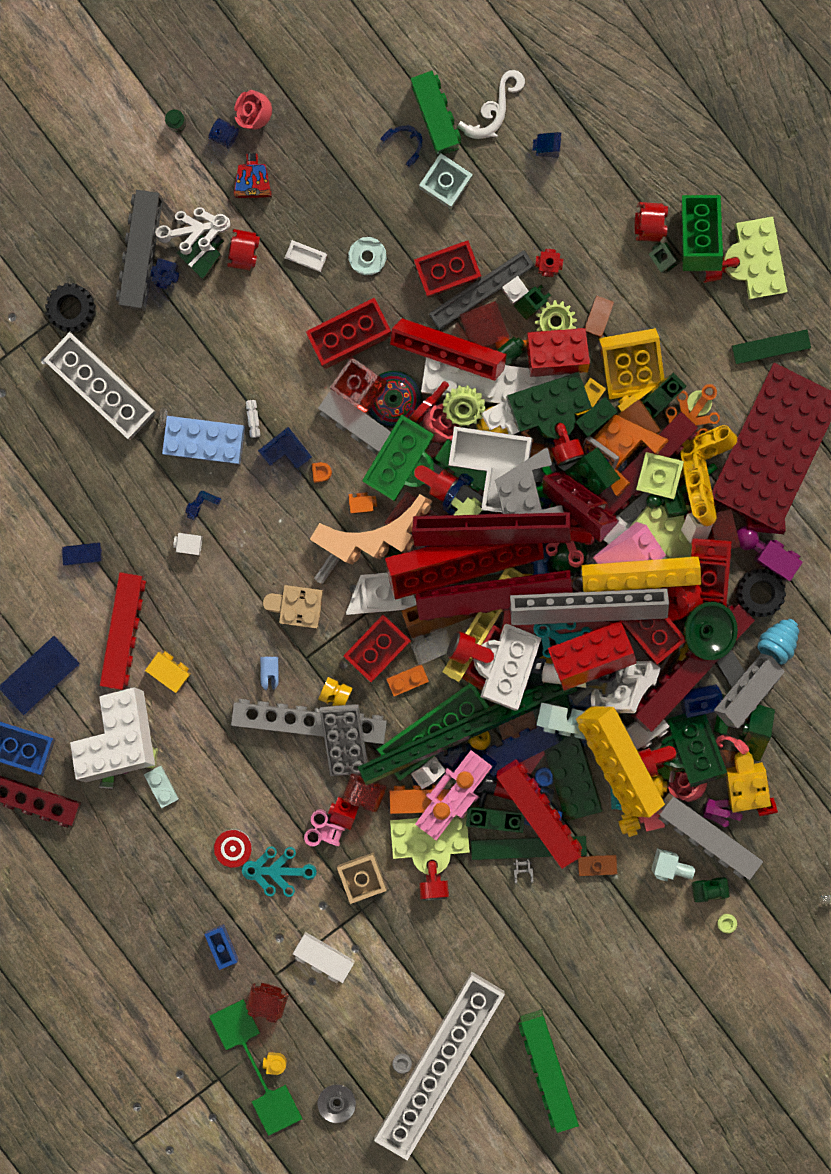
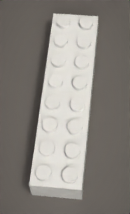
[421,357,570,405]

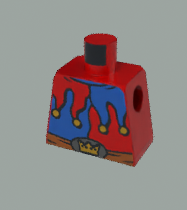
[234,153,272,198]

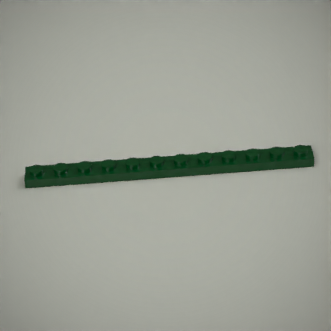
[358,682,578,785]

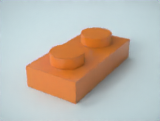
[387,664,429,696]

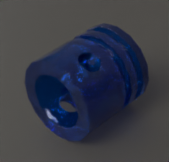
[208,118,240,149]

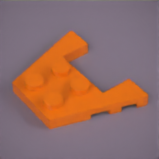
[593,415,669,496]

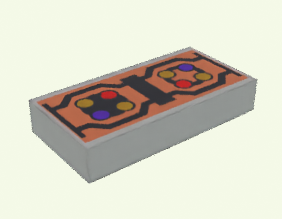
[582,436,620,470]

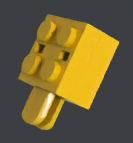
[726,752,771,813]

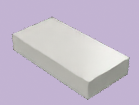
[285,240,328,273]

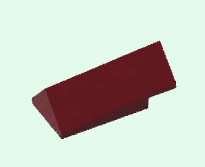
[543,471,619,542]

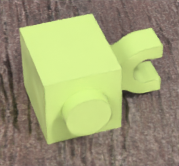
[448,495,482,515]

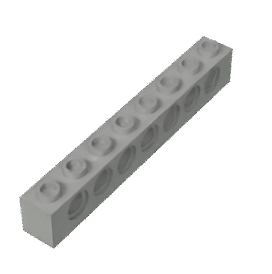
[231,699,387,744]

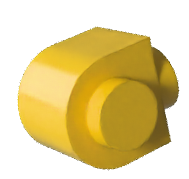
[263,1052,287,1075]

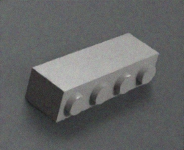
[714,654,785,729]

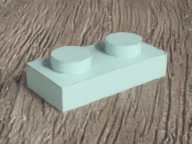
[144,765,179,808]

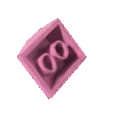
[593,522,666,564]

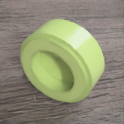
[717,914,737,933]

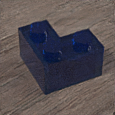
[258,427,313,470]

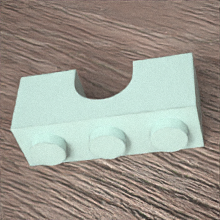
[537,703,585,739]

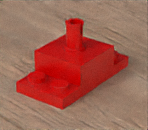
[691,538,732,607]

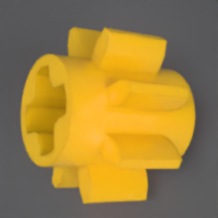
[618,814,641,837]

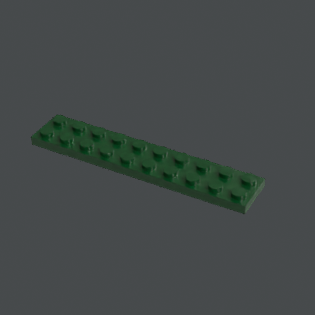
[525,635,603,822]

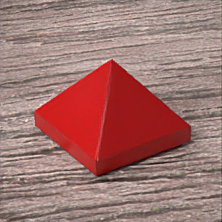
[757,797,778,816]

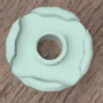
[348,237,387,276]

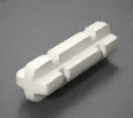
[246,400,260,438]

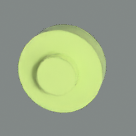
[687,390,712,416]

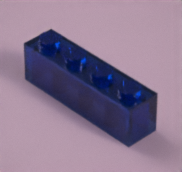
[482,724,563,776]

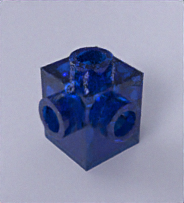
[150,258,179,289]

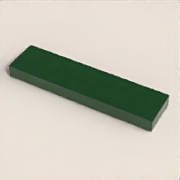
[731,329,811,365]

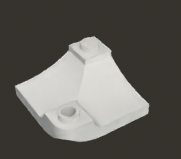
[591,661,660,713]

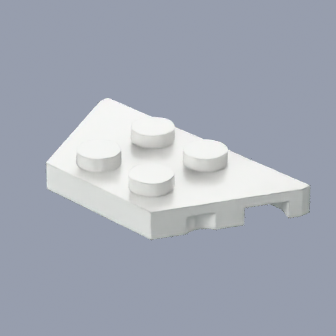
[346,573,416,615]

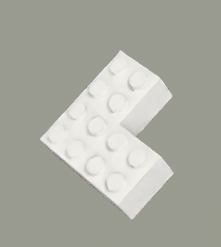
[449,427,533,513]
[70,688,155,782]

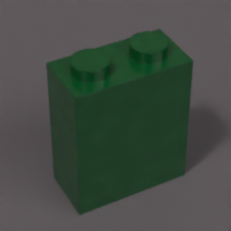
[574,397,618,439]

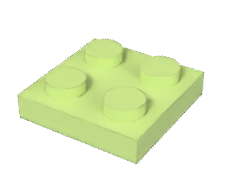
[636,452,684,499]

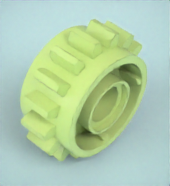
[535,300,577,332]
[443,385,485,427]

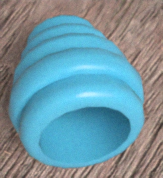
[757,619,799,665]

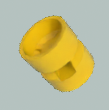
[318,677,353,706]

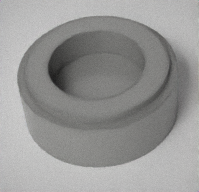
[393,1053,412,1074]

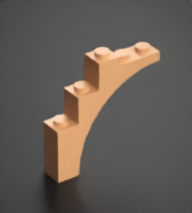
[310,494,432,565]

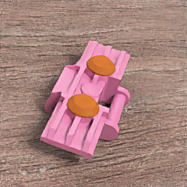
[415,750,493,841]

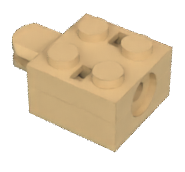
[263,585,324,628]

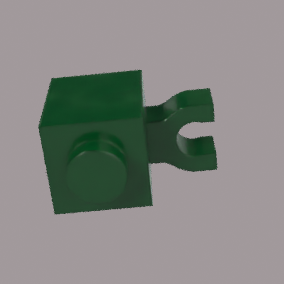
[514,284,551,320]

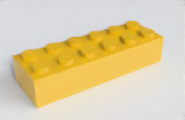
[576,706,665,818]

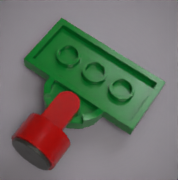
[362,415,459,503]

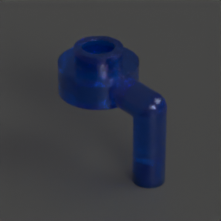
[185,491,221,521]

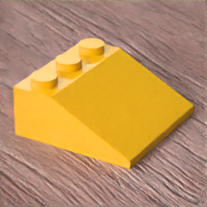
[599,328,664,399]

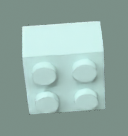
[419,153,473,209]

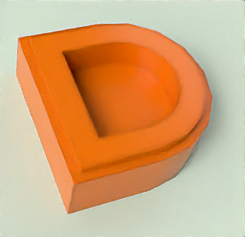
[312,462,332,483]

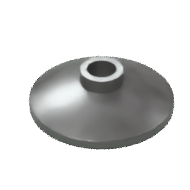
[318,1084,356,1123]

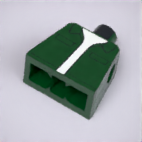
[177,234,224,280]

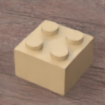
[337,852,387,904]

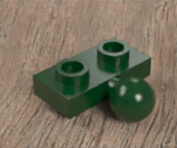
[646,484,688,518]

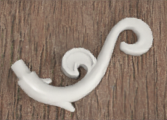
[457,70,525,139]

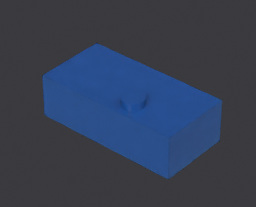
[0,722,55,776]

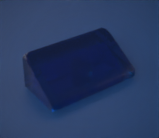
[62,542,103,566]

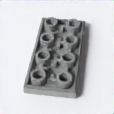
[320,704,367,776]

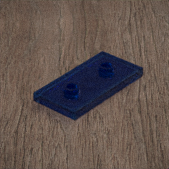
[0,635,81,715]

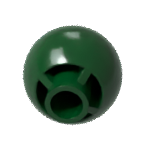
[550,541,588,574]

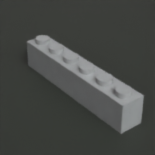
[656,793,763,880]

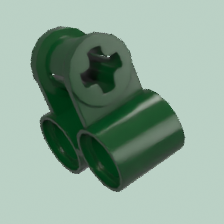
[691,877,730,903]

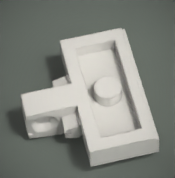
[481,400,519,435]

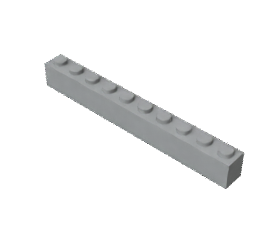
[318,390,483,510]

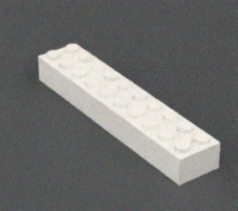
[374,972,505,1160]

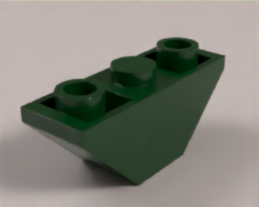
[642,372,687,418]
[466,807,525,833]

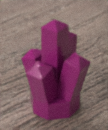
[703,798,743,827]

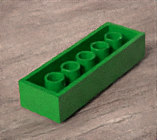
[377,683,489,781]
[518,1009,579,1133]

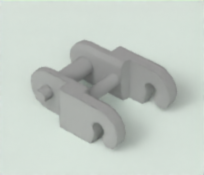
[514,858,534,884]

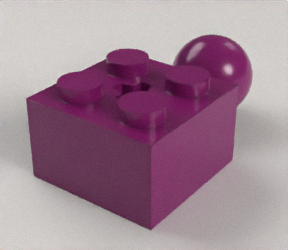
[735,526,803,581]

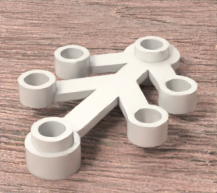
[155,207,230,255]

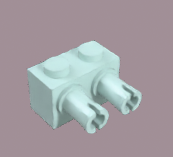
[651,848,695,881]

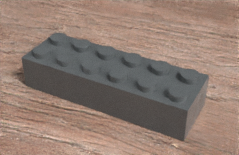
[116,189,163,312]

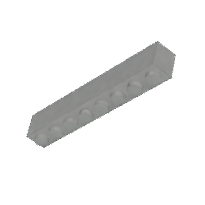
[510,589,669,625]

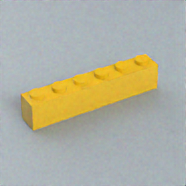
[581,557,701,592]

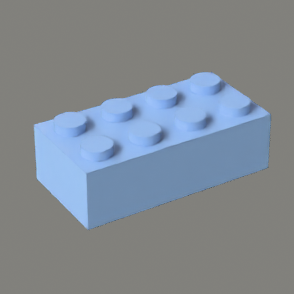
[162,416,245,464]

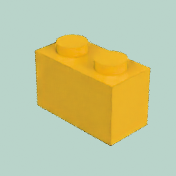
[145,651,191,693]

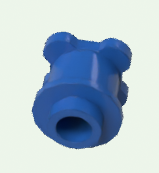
[531,559,551,575]

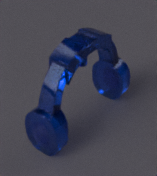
[380,125,423,168]
[442,473,473,514]

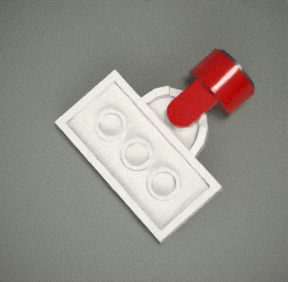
[447,624,541,711]

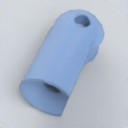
[260,657,279,690]

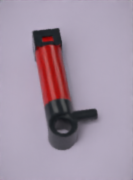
[474,774,554,807]

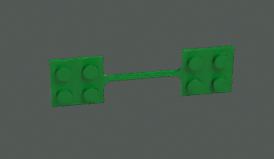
[209,999,303,1136]

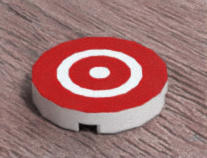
[214,829,252,868]

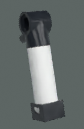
[529,658,617,695]

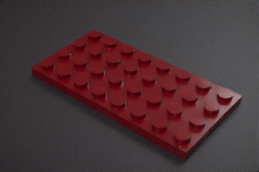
[712,363,831,532]

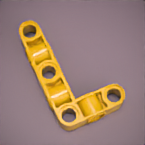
[680,425,738,527]

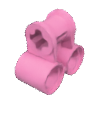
[304,809,346,846]

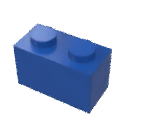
[204,924,239,970]

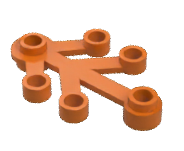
[666,384,720,440]

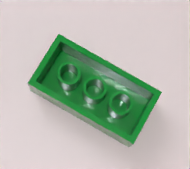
[410,70,461,157]
[681,195,723,271]

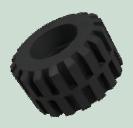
[45,283,96,333]
[736,569,786,617]

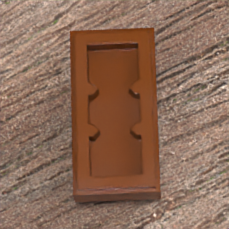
[578,854,617,876]

